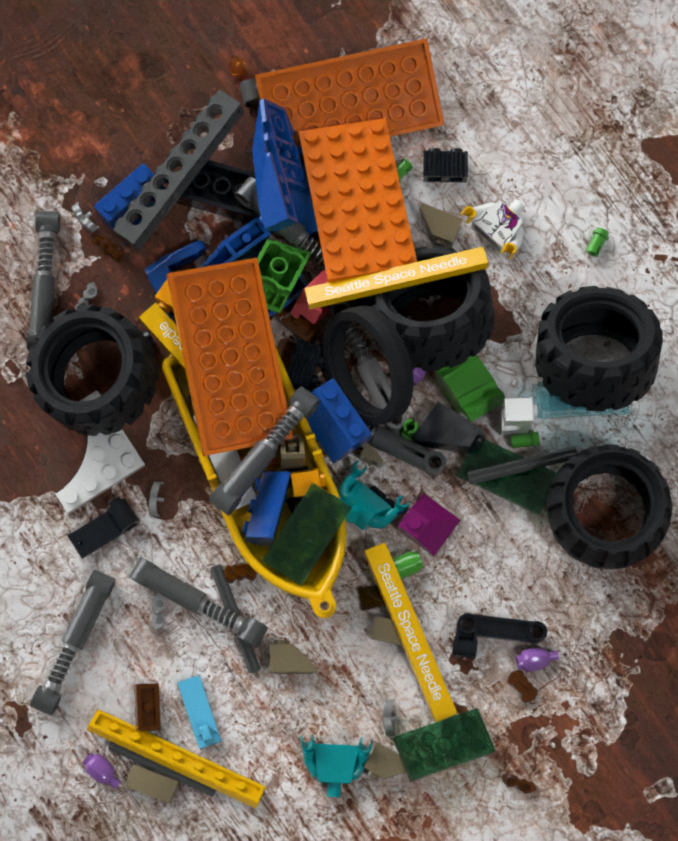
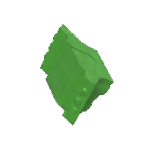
[257,238,311,313]
[434,355,505,422]

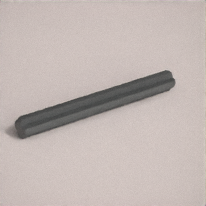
[467,446,578,485]
[211,564,260,674]
[109,742,217,796]

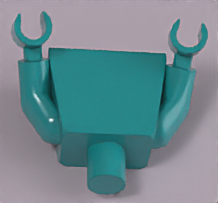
[338,460,410,530]
[300,734,373,798]

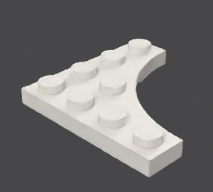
[56,391,145,514]

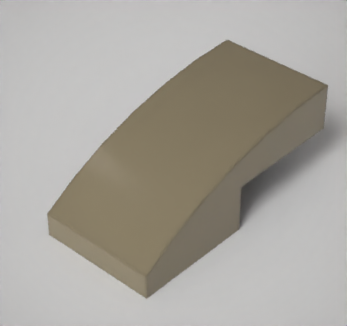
[357,442,383,468]
[371,616,422,647]
[125,764,180,804]

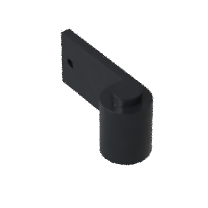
[67,497,140,559]

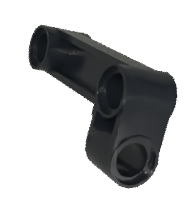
[452,613,547,659]

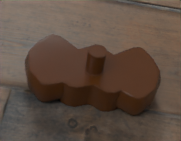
[223,563,257,584]
[507,670,538,702]

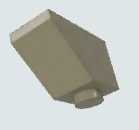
[419,203,463,248]
[280,434,305,472]
[270,640,317,674]
[364,742,418,781]

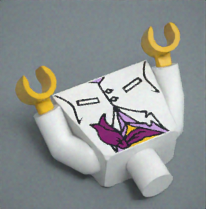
[460,200,525,260]

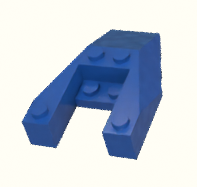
[252,98,319,240]

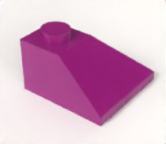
[397,494,461,557]

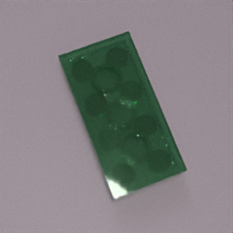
[457,439,556,515]
[262,482,352,586]
[393,708,496,783]

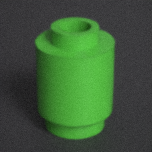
[393,551,424,580]

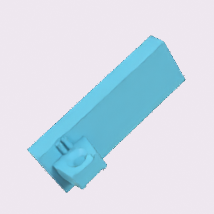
[178,675,222,749]

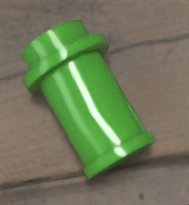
[396,158,413,183]
[585,227,609,257]
[401,419,419,440]
[511,430,540,449]

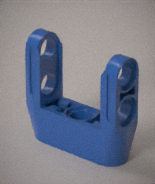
[144,240,207,294]

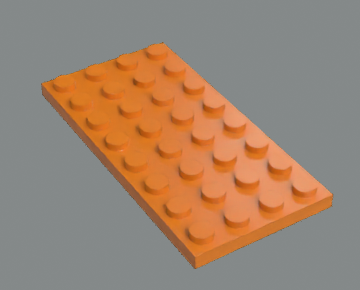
[255,38,445,147]
[299,118,417,282]
[166,258,293,456]

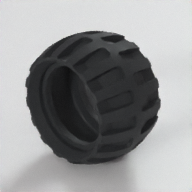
[547,444,672,570]

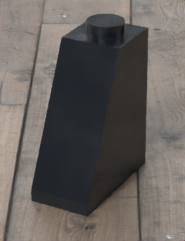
[412,401,486,454]

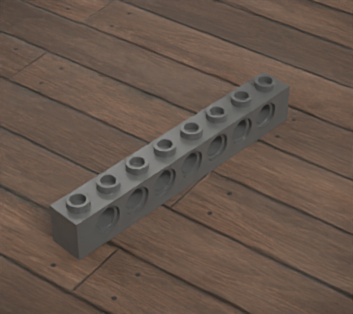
[113,90,244,251]

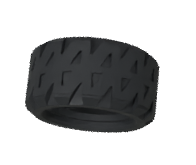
[367,246,495,371]
[535,286,663,412]
[26,305,159,436]

